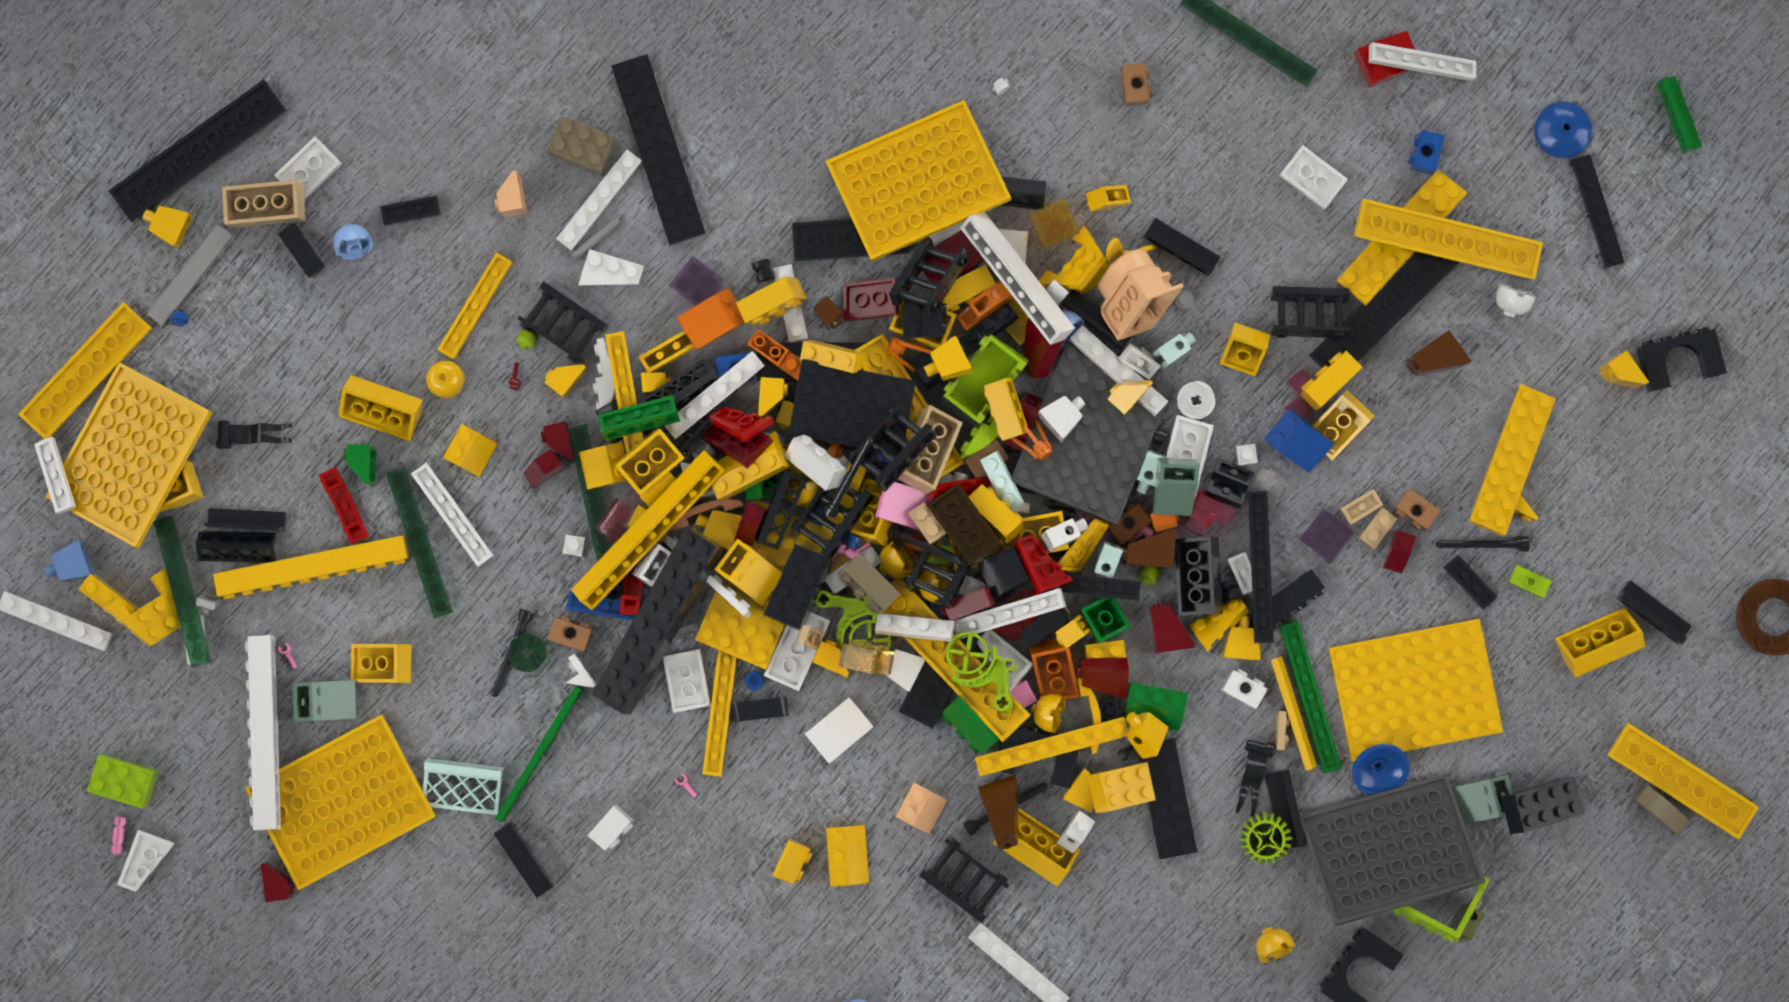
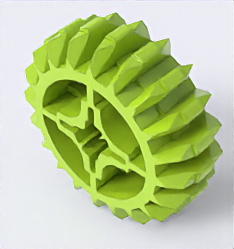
[1239,812,1292,865]

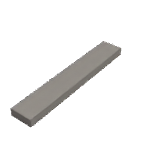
[147,224,234,327]

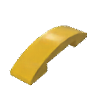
[1077,678,1101,754]

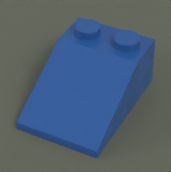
[1264,407,1334,473]

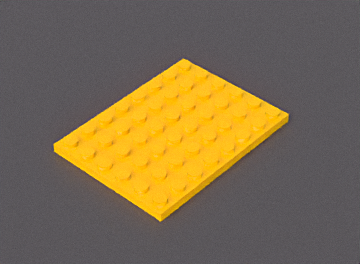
[825,100,1011,262]
[45,362,213,549]
[1328,619,1503,762]
[245,714,436,890]

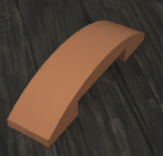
[670,499,744,533]

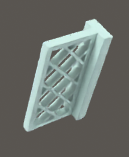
[423,758,504,815]

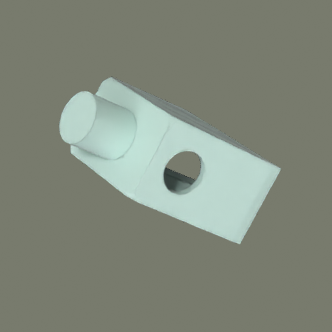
[1152,333,1196,372]
[1136,449,1166,495]
[1094,540,1123,578]

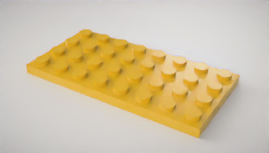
[695,500,822,670]

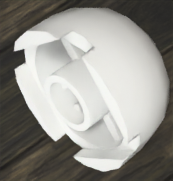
[1496,284,1536,317]

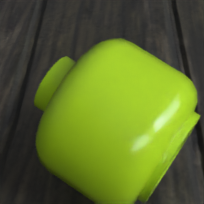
[516,330,537,350]
[1139,567,1160,586]

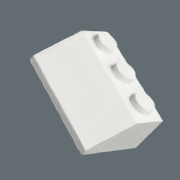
[784,435,847,491]

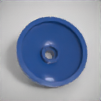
[1535,102,1592,159]
[1352,743,1409,795]

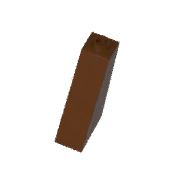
[978,775,1019,851]

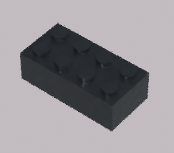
[1175,536,1223,616]
[764,544,833,631]
[1500,776,1584,834]

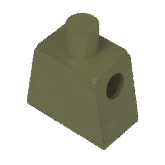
[1448,897,1484,942]

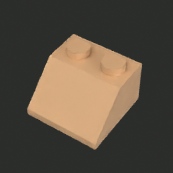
[494,170,527,218]
[895,782,947,834]

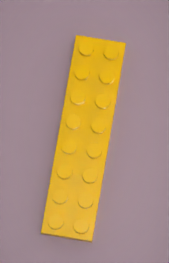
[1337,170,1467,306]
[18,302,153,439]
[855,334,964,478]
[1468,384,1556,537]
[1607,723,1759,839]

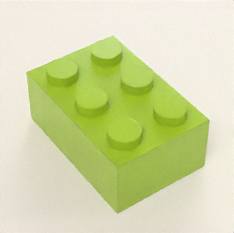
[86,754,159,809]

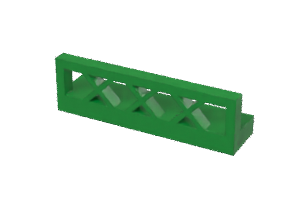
[1656,76,1702,154]
[598,395,680,441]

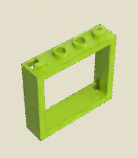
[1391,876,1490,944]

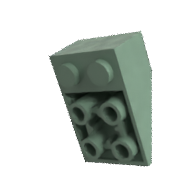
[1153,458,1200,516]
[293,680,357,722]
[1452,774,1513,824]

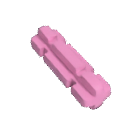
[111,816,126,854]

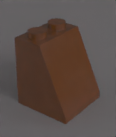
[1405,330,1471,376]
[1121,529,1176,569]

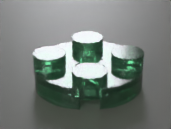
[507,633,547,672]

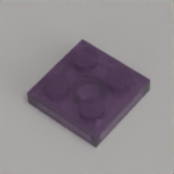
[669,255,723,306]
[1299,509,1354,563]

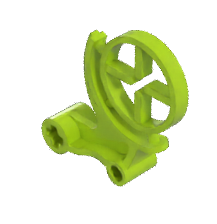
[816,590,891,662]
[946,632,1017,714]

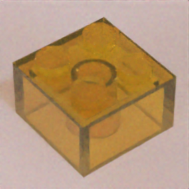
[1027,198,1080,249]
[839,641,895,675]

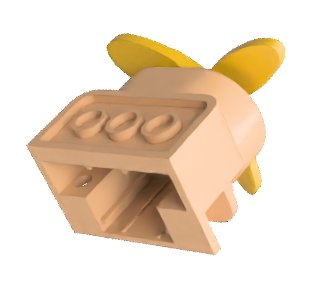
[1077,237,1184,341]

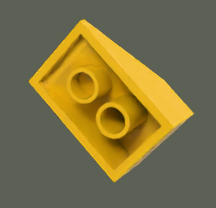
[1313,390,1375,461]
[158,461,203,513]
[350,644,412,683]

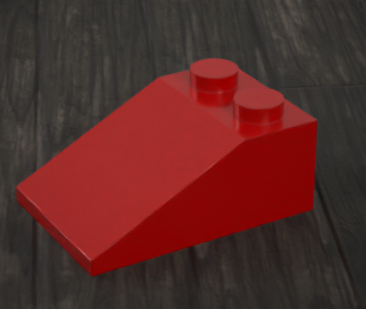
[1354,31,1415,88]

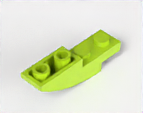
[959,414,998,459]

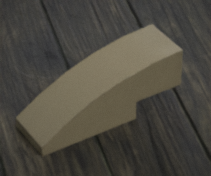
[1633,785,1689,835]

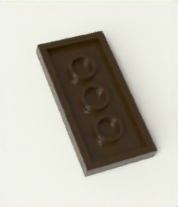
[927,483,1002,567]

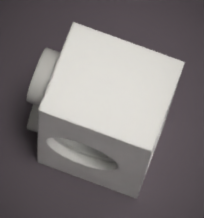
[1221,669,1267,709]

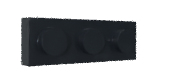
[380,195,441,226]
[1443,555,1498,610]

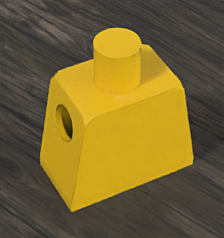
[142,206,193,249]
[924,336,973,381]
[695,510,742,551]
[1222,616,1261,660]
[1126,712,1169,759]
[1062,768,1105,813]

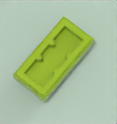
[1508,565,1552,599]

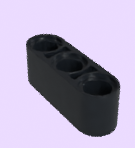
[278,222,325,278]
[731,697,789,722]

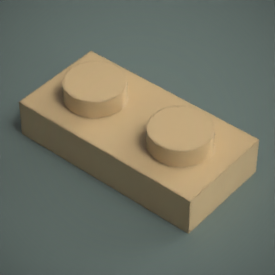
[1340,489,1383,525]
[908,502,946,545]
[1359,507,1397,550]
[797,624,823,650]
[1274,711,1290,750]

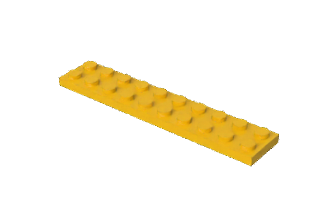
[1353,199,1543,280]
[881,579,1031,742]

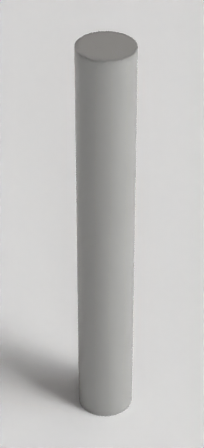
[572,218,621,259]

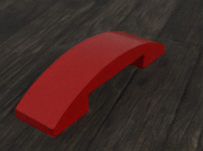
[318,467,369,545]
[620,561,643,616]

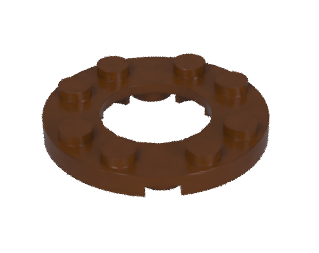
[1736,579,1789,656]

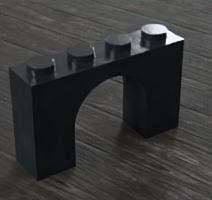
[1637,327,1727,392]
[986,559,1070,648]
[999,726,1079,789]
[1319,927,1404,1002]

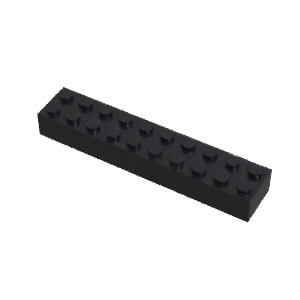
[592,527,725,714]

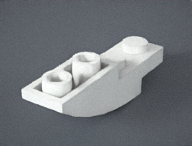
[593,338,616,409]

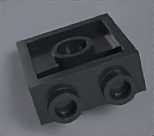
[903,298,947,339]

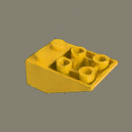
[715,539,782,606]

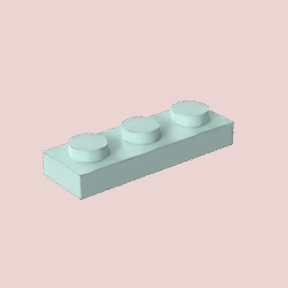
[980,451,1024,509]

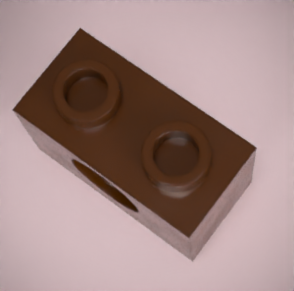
[813,296,843,330]
[1107,504,1152,546]

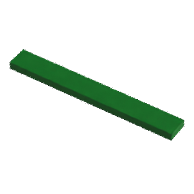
[1279,620,1342,774]
[495,686,583,822]

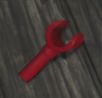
[509,362,521,391]

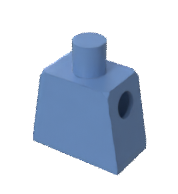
[44,540,94,581]

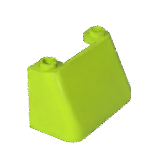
[943,335,1029,424]

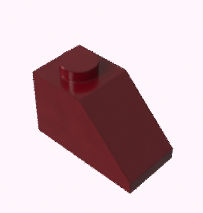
[541,421,575,461]
[734,502,766,546]
[1383,530,1416,574]
[260,862,295,902]

